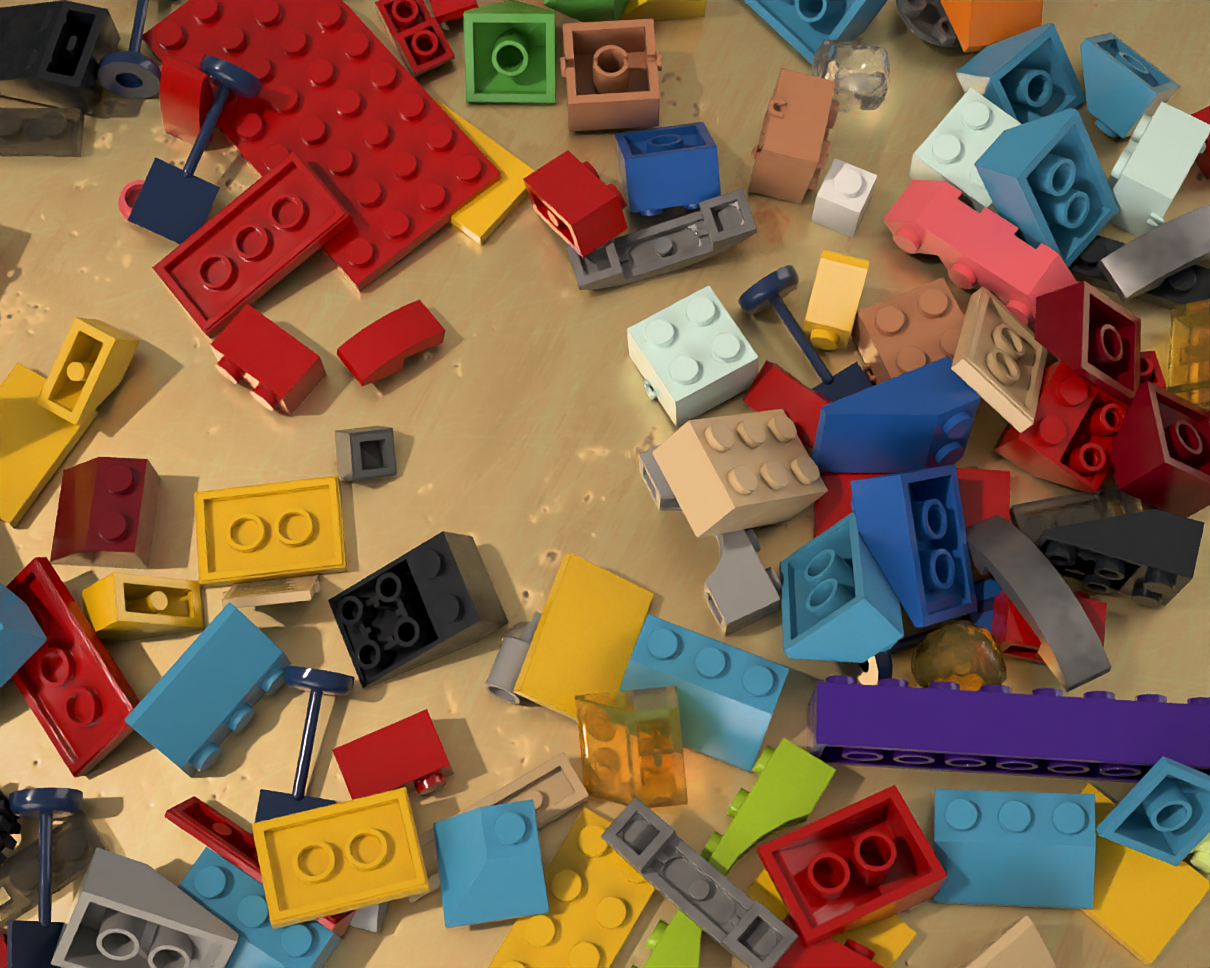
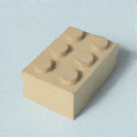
[652,409,828,538]

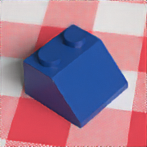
[614,122,721,216]

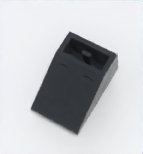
[0,0,121,114]
[1034,509,1205,607]
[328,531,509,688]

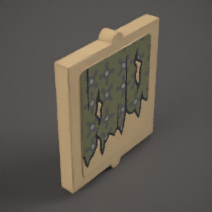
[222,575,320,608]

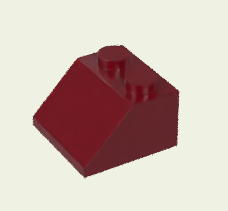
[1033,281,1141,406]
[1111,381,1210,518]
[50,457,161,569]

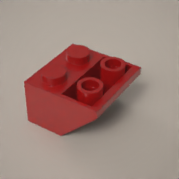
[993,360,1130,494]

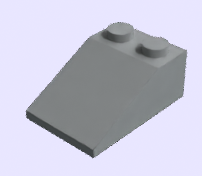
[51,847,239,968]

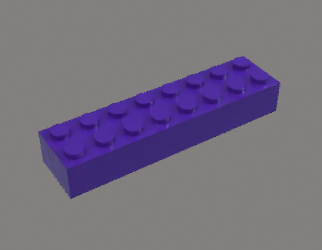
[807,675,1210,783]

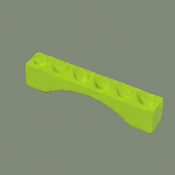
[631,737,836,968]

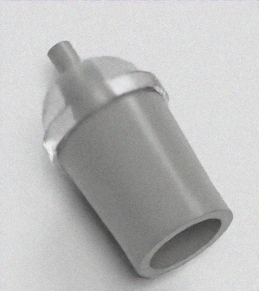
[484,612,541,704]

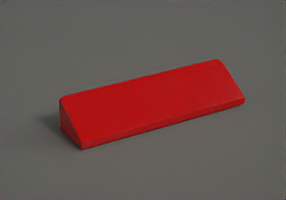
[164,796,357,937]

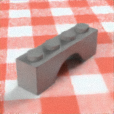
[639,444,782,637]

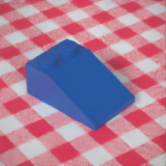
[812,356,980,473]
[850,464,978,628]

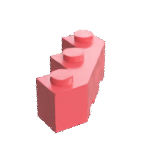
[883,179,1077,325]

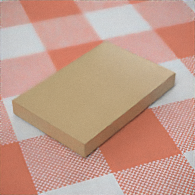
[951,286,1048,433]

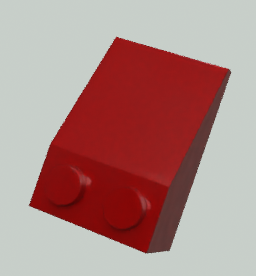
[756,785,947,945]

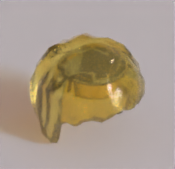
[911,620,1007,691]

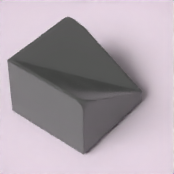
[335,426,397,481]

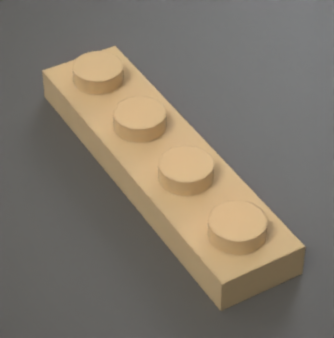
[407,752,589,903]

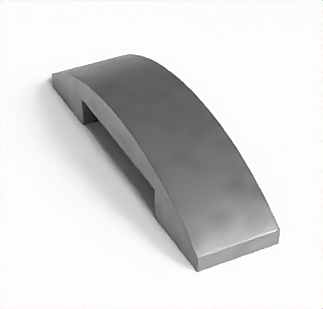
[566,188,757,290]
[1097,204,1210,302]
[966,514,1111,692]
[601,796,798,968]

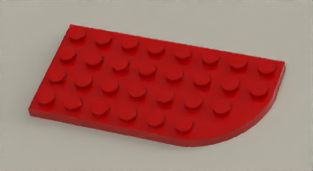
[142,0,502,292]

